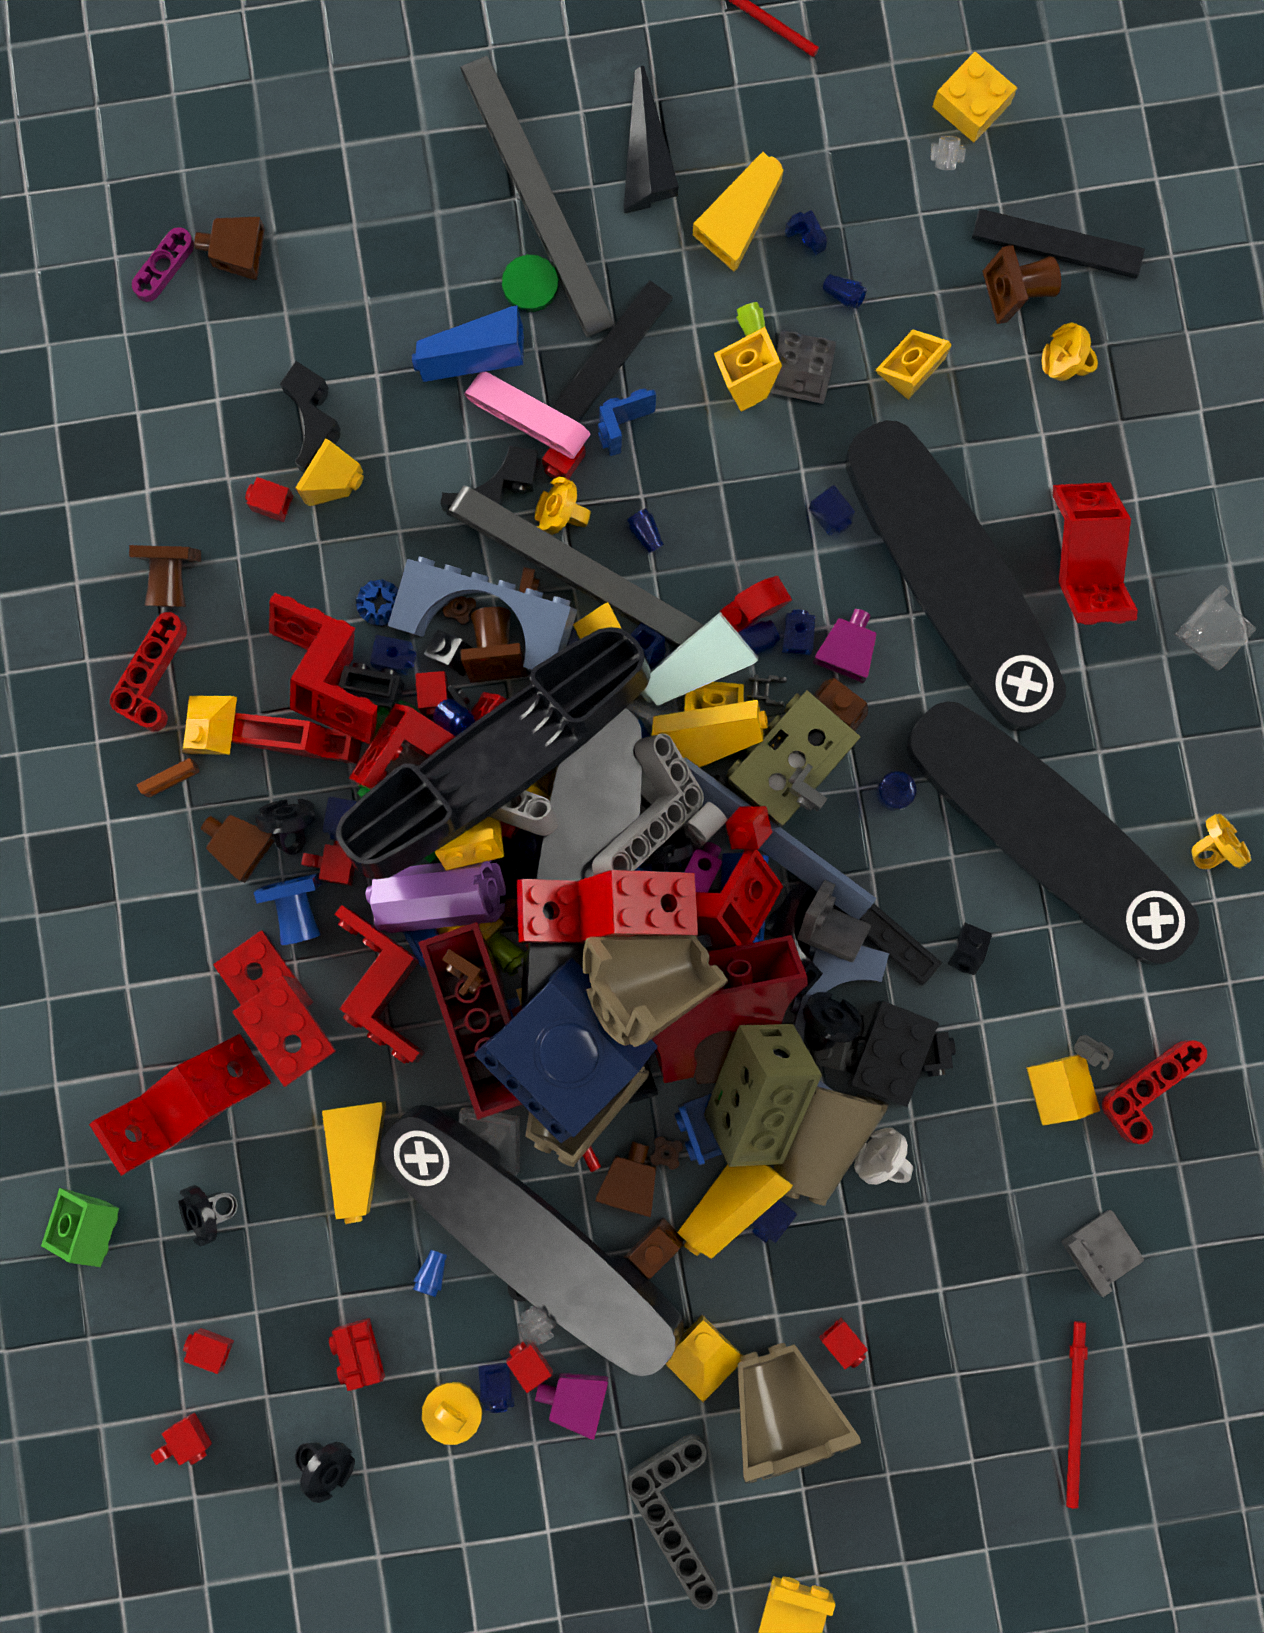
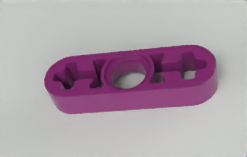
[132,227,194,302]

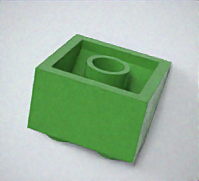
[41,1188,119,1267]

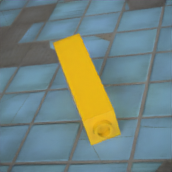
[693,152,784,271]
[652,700,768,768]
[322,1101,386,1224]
[677,1164,793,1259]

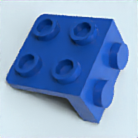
[598,389,656,456]
[674,1094,723,1165]

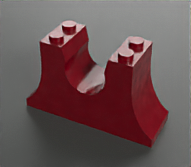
[418,922,522,1120]
[652,935,808,1083]

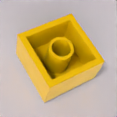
[932,52,1017,143]

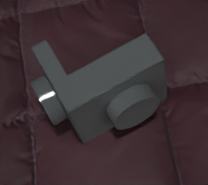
[789,764,828,812]

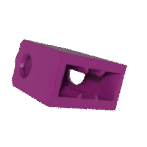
[813,609,877,683]
[684,842,722,893]
[535,1373,609,1440]

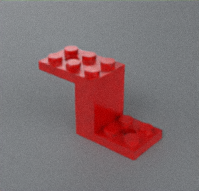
[1052,482,1138,625]
[269,593,378,745]
[349,692,507,790]
[665,849,783,952]
[517,870,698,944]
[334,905,425,1064]
[213,930,336,1087]
[89,1034,271,1176]

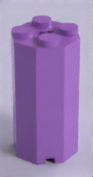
[365,860,506,933]

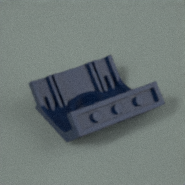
[474,957,658,1143]

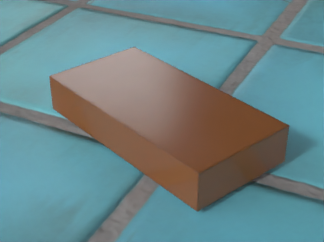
[136,758,200,798]

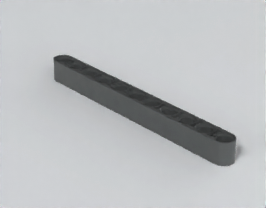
[460,56,614,337]
[448,486,704,648]

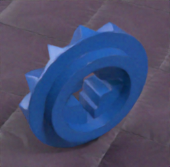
[356,579,398,626]

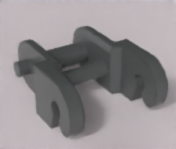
[747,675,787,707]
[1074,1035,1114,1070]

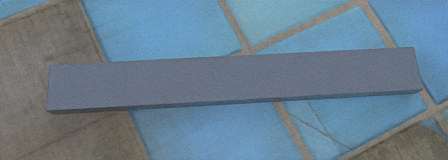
[684,757,876,920]

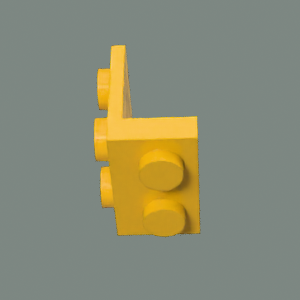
[435,817,504,871]
[758,1576,835,1633]

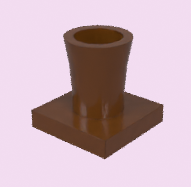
[982,245,1061,324]
[129,545,201,607]
[461,606,528,683]

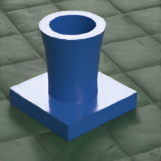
[254,873,322,945]

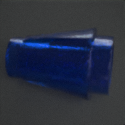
[823,274,867,309]
[627,508,664,553]

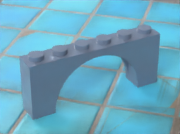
[388,556,577,670]
[791,945,889,1090]

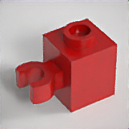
[301,841,355,886]
[150,1412,212,1466]

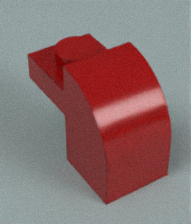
[720,576,792,634]

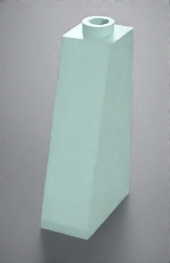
[640,612,758,706]

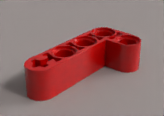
[110,612,187,732]
[1102,1040,1207,1144]

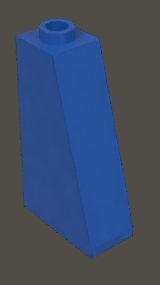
[412,305,524,382]

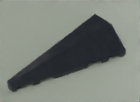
[624,66,679,213]

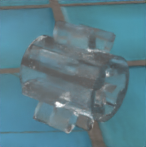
[930,135,966,170]
[518,1306,556,1346]

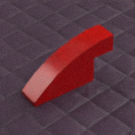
[231,713,362,764]

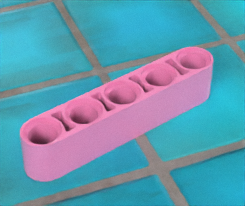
[464,371,591,459]

